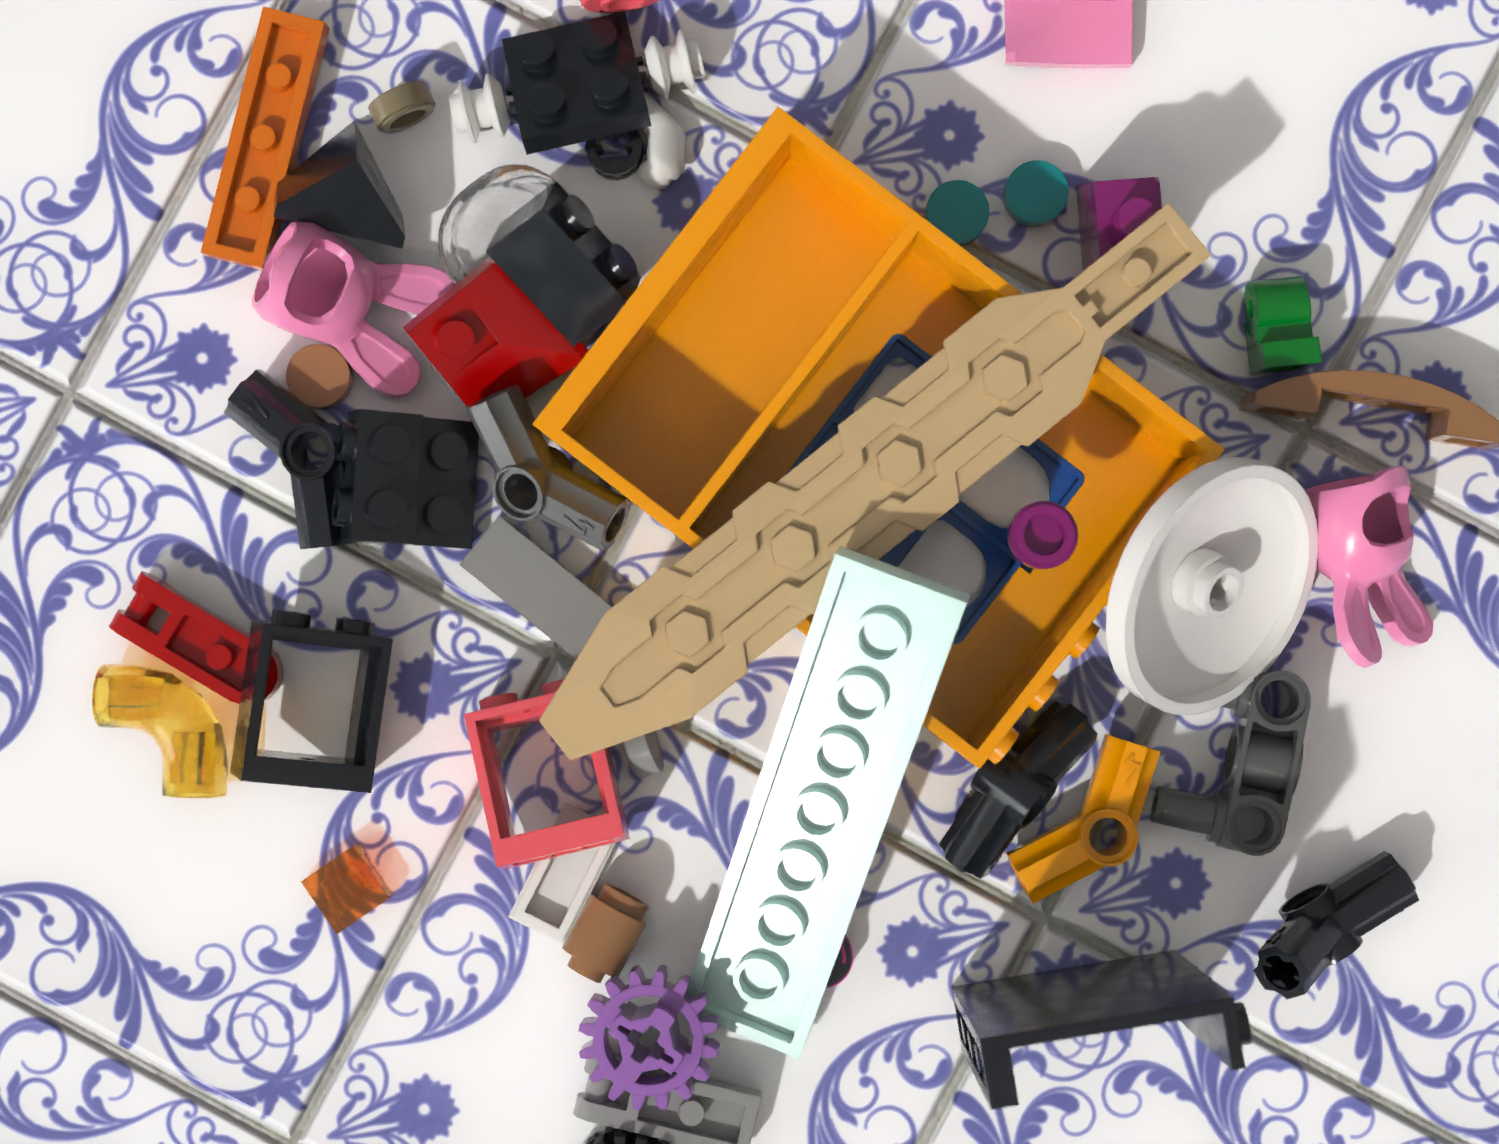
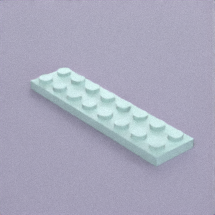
[687,546,970,1059]

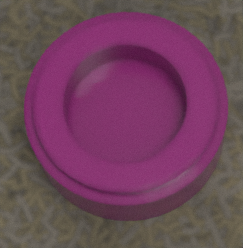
[1007,501,1078,569]

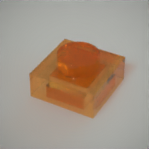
[301,843,394,934]

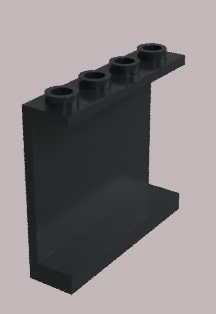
[951,950,1252,1110]

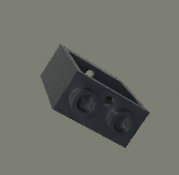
[230,609,393,793]

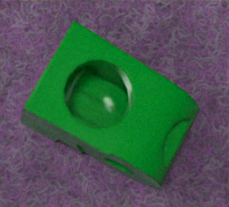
[1244,276,1322,375]

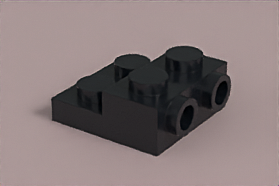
[332,409,479,549]

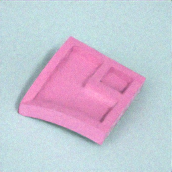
[1004,0,1133,68]

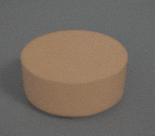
[286,344,354,409]

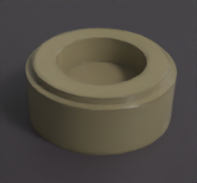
[368,81,436,133]

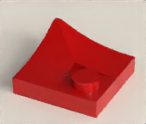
[402,257,588,407]

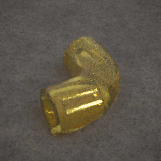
[92,664,228,798]

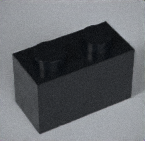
[485,181,642,347]

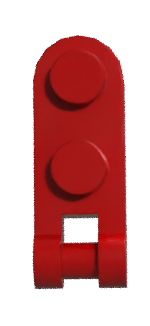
[109,571,283,704]

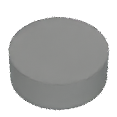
[621,731,664,779]

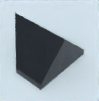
[274,120,405,249]

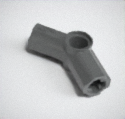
[466,384,631,552]

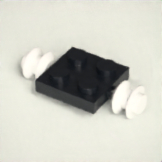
[448,11,705,155]

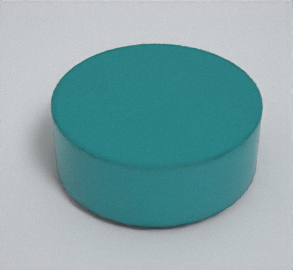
[1003,160,1069,227]
[924,180,989,246]

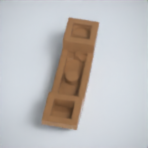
[1239,370,1499,450]

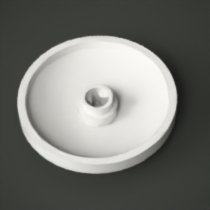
[1106,457,1318,716]

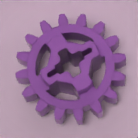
[578,965,721,1110]

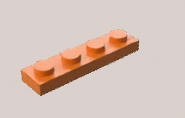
[200,6,330,270]

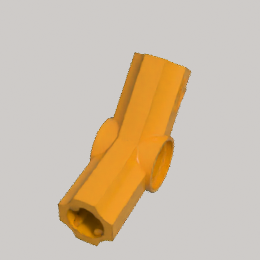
[1005,734,1161,904]

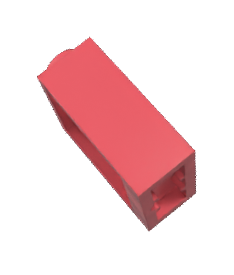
[464,679,630,869]

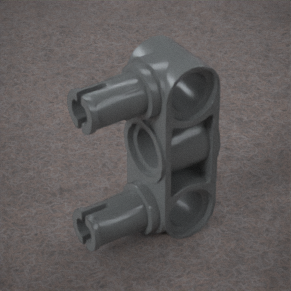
[1150,668,1311,856]

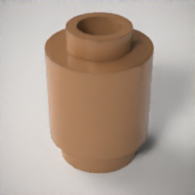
[562,882,649,983]

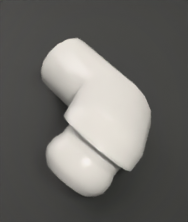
[640,92,686,190]

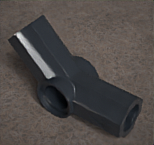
[224,369,357,549]
[939,701,1098,879]
[1253,851,1419,1000]

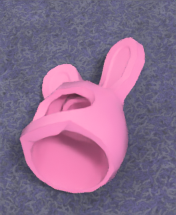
[252,222,455,399]
[1304,466,1433,668]

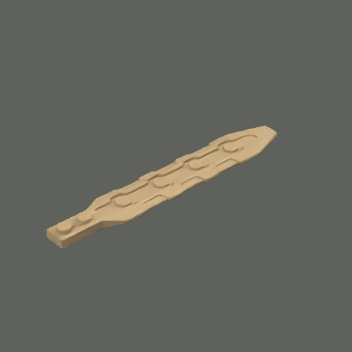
[539,203,1211,760]

